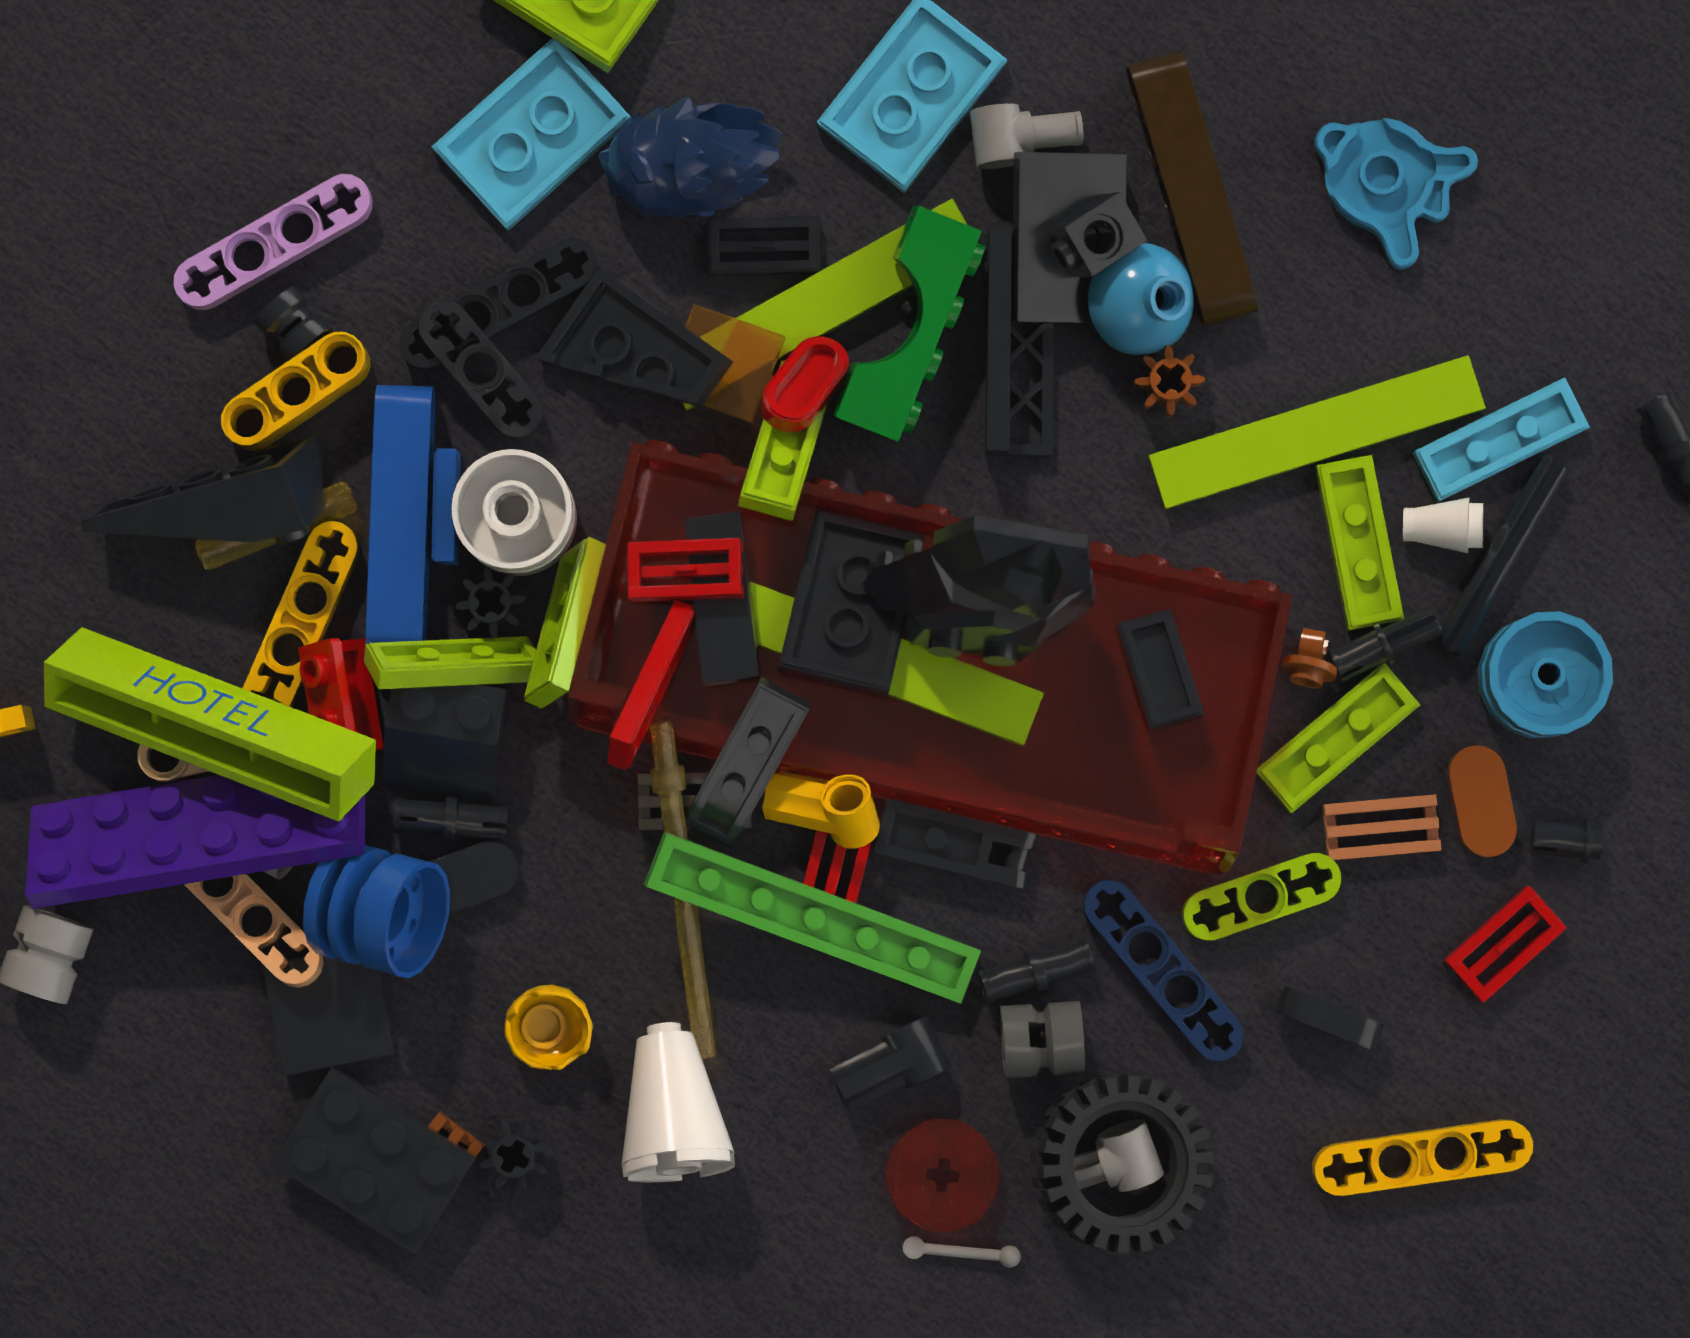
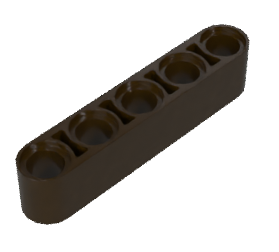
[1126,51,1258,327]

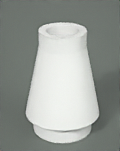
[1403,498,1483,553]

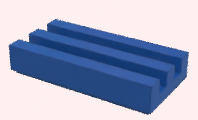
[431,448,461,566]

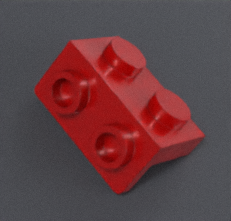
[298,638,383,751]

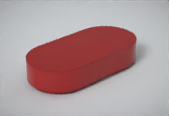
[761,336,849,432]

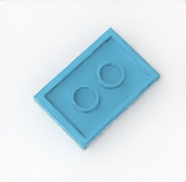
[817,0,1007,193]
[432,38,631,231]

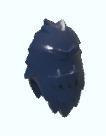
[598,97,783,219]

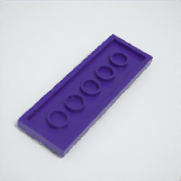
[25,775,365,909]

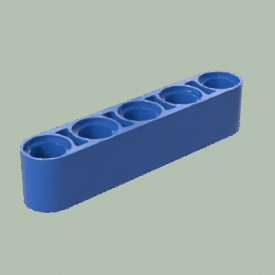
[366,385,435,644]

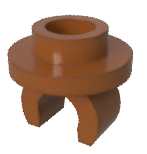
[1280,628,1337,689]

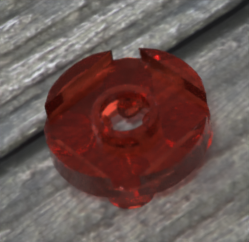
[886,1118,999,1232]

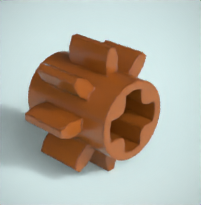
[1133,346,1205,418]

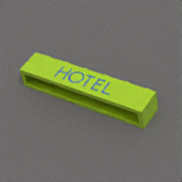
[44,627,376,821]

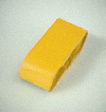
[221,332,371,451]

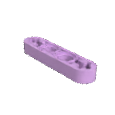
[173,174,373,310]

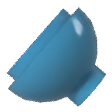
[1088,243,1195,355]

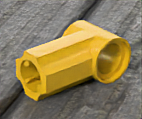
[762,770,880,849]

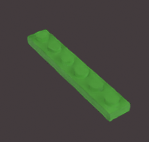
[644,831,981,1004]

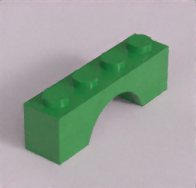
[831,206,985,442]

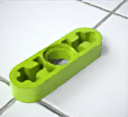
[1182,853,1341,940]

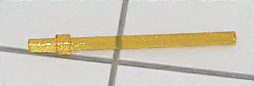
[650,721,716,1058]

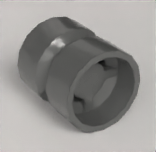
[1000,1001,1085,1079]

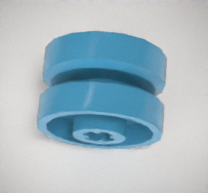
[1477,611,1613,738]

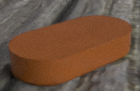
[1447,745,1517,857]

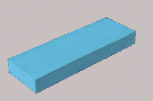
[1413,378,1590,503]

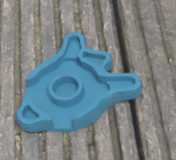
[1314,118,1478,270]

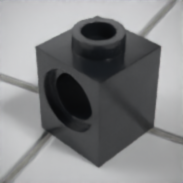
[1047,192,1148,278]

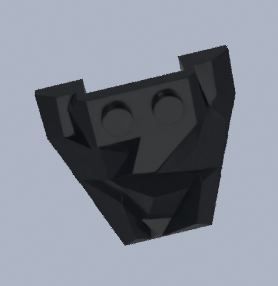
[862,515,1096,666]

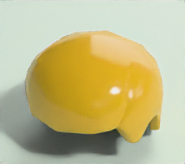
[505,984,593,1070]

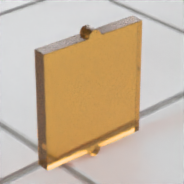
[685,304,786,424]

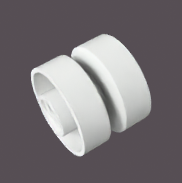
[452,449,577,576]

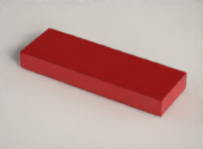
[607,599,695,770]

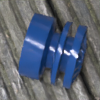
[303,845,450,978]

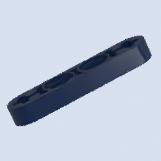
[1083,880,1244,1061]

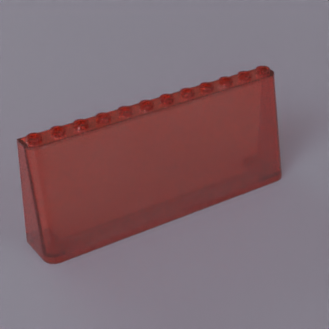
[568,440,1293,874]

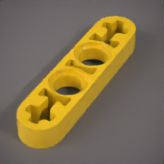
[242,521,360,708]
[1312,1119,1533,1196]

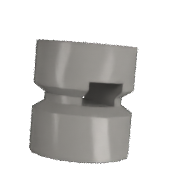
[0,905,94,1004]

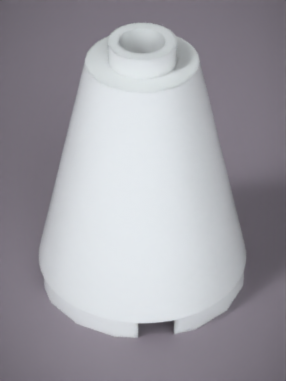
[621,1022,735,1183]

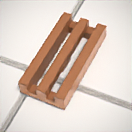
[1322,794,1441,860]

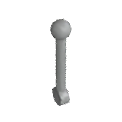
[903,1236,1021,1268]

